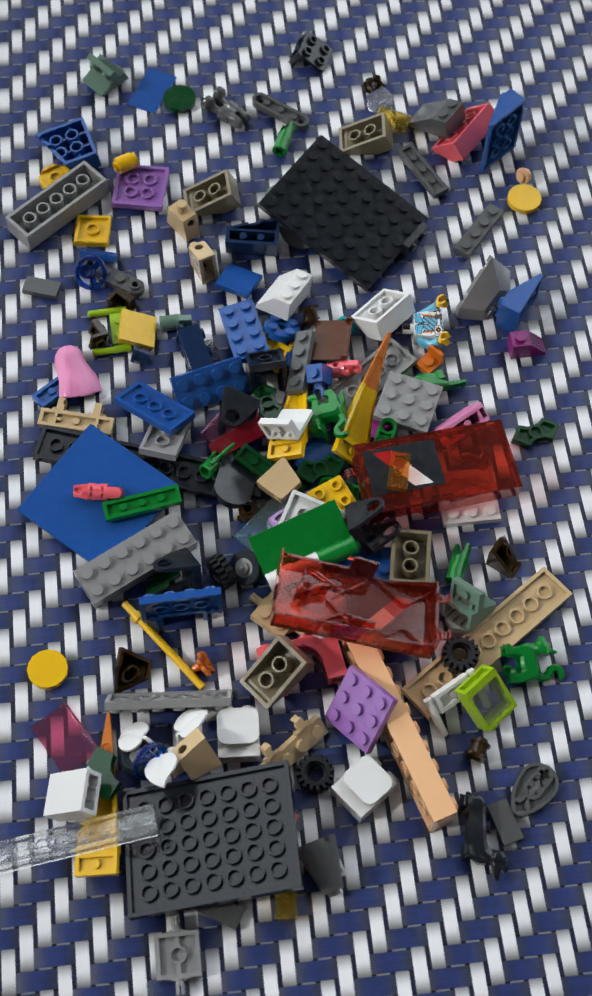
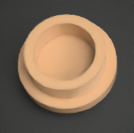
[516,167,532,184]

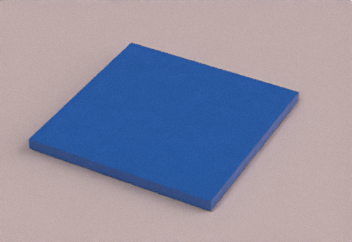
[17,424,180,562]

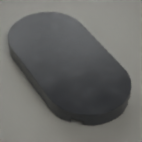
[212,452,257,509]

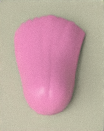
[55,345,102,398]

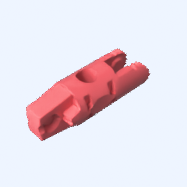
[325,360,362,379]
[73,483,124,501]

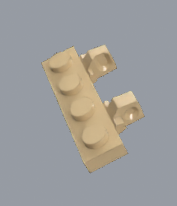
[37,397,115,438]
[259,714,329,767]

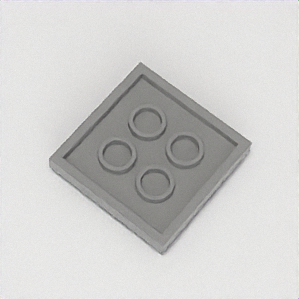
[373,371,443,436]

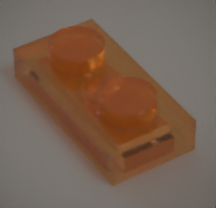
[387,451,411,492]

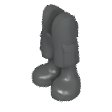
[202,86,251,129]

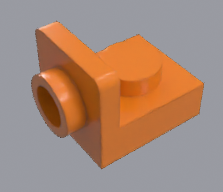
[415,344,444,373]

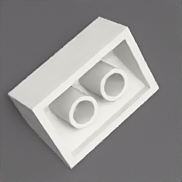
[255,269,313,321]
[351,288,416,341]

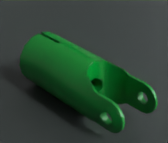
[272,122,296,157]
[445,543,471,585]

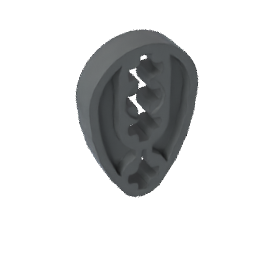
[510,763,559,819]

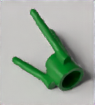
[199,443,235,480]

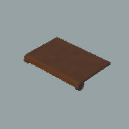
[311,316,353,361]

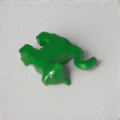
[307,389,349,441]
[500,636,565,684]

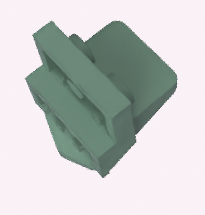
[83,53,129,97]
[441,576,496,634]

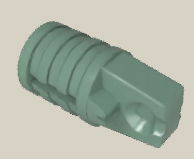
[159,314,192,332]

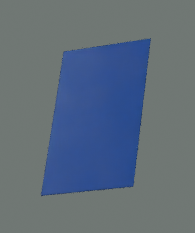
[127,68,177,114]

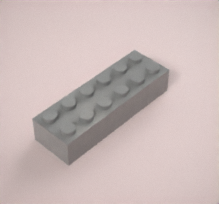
[5,161,109,250]
[73,510,197,610]

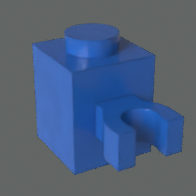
[305,363,332,398]

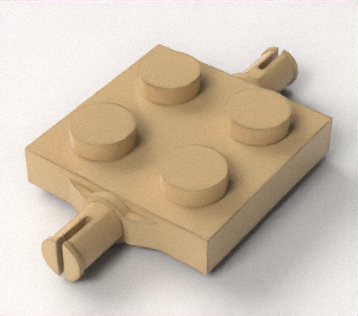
[249,590,307,637]

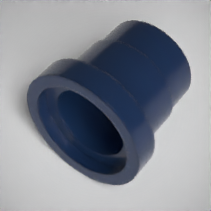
[130,344,150,364]

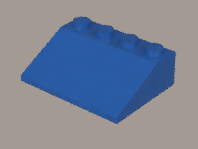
[480,88,526,173]

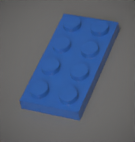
[218,298,270,364]
[169,355,250,410]
[114,381,196,436]

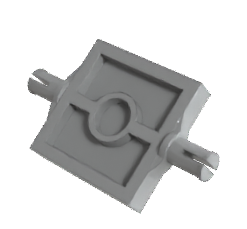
[154,916,202,996]

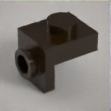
[107,286,136,311]
[88,318,108,350]

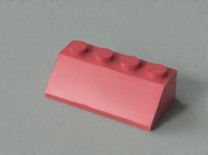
[431,102,494,162]

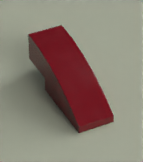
[208,416,266,459]

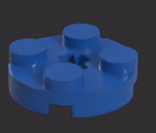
[263,315,300,343]

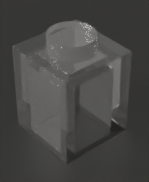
[367,86,393,115]

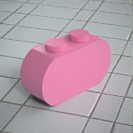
[434,402,490,447]

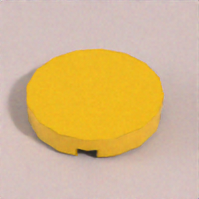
[39,164,70,190]
[507,184,542,214]
[27,649,69,690]

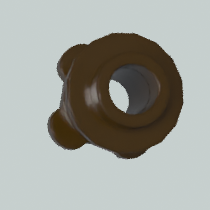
[363,75,385,95]
[298,304,320,325]
[237,502,259,527]
[465,736,491,764]

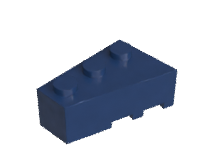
[225,219,281,256]
[175,323,215,371]

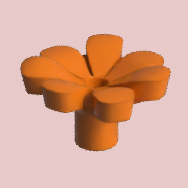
[192,651,215,677]

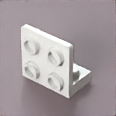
[258,409,314,440]

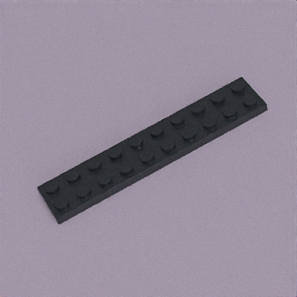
[32,425,221,499]

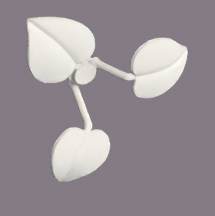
[118,709,209,788]

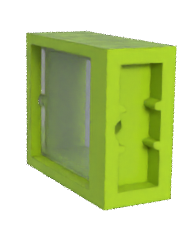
[454,664,518,732]

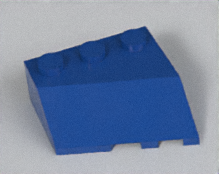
[36,117,102,169]

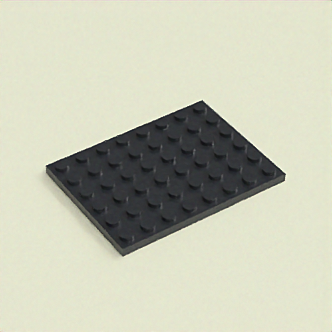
[257,135,429,292]
[122,760,304,921]

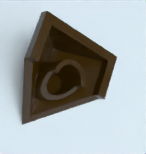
[486,535,522,578]
[114,647,152,693]

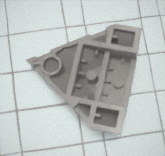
[455,255,510,320]

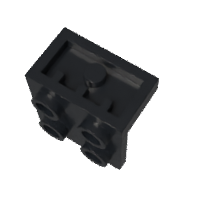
[288,31,333,73]

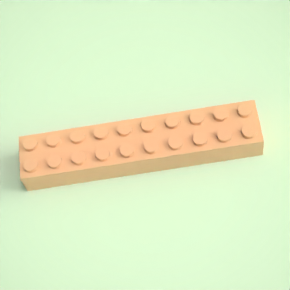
[341,628,458,833]

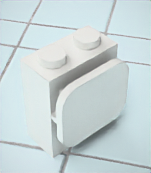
[217,705,261,764]
[331,754,398,823]
[43,768,102,823]

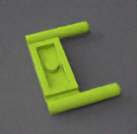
[87,306,132,356]

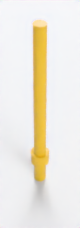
[121,601,206,690]

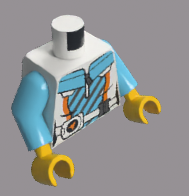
[402,294,451,350]

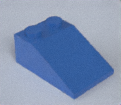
[495,274,543,332]

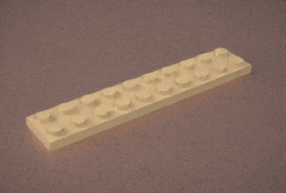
[401,567,573,721]

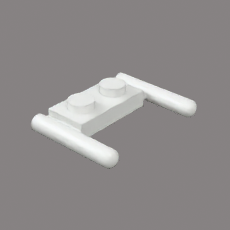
[423,668,490,737]

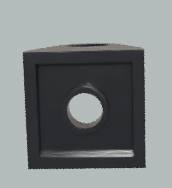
[244,348,288,395]
[218,385,261,437]
[345,497,402,556]
[153,547,203,595]

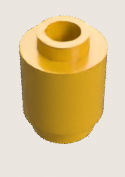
[112,152,139,174]

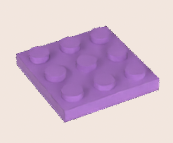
[111,165,169,212]
[324,665,398,754]

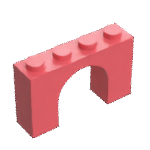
[256,629,347,697]

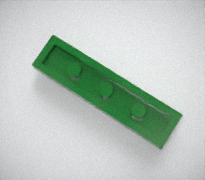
[102,484,183,523]

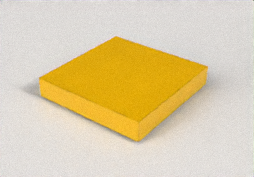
[74,215,112,247]
[118,308,157,350]

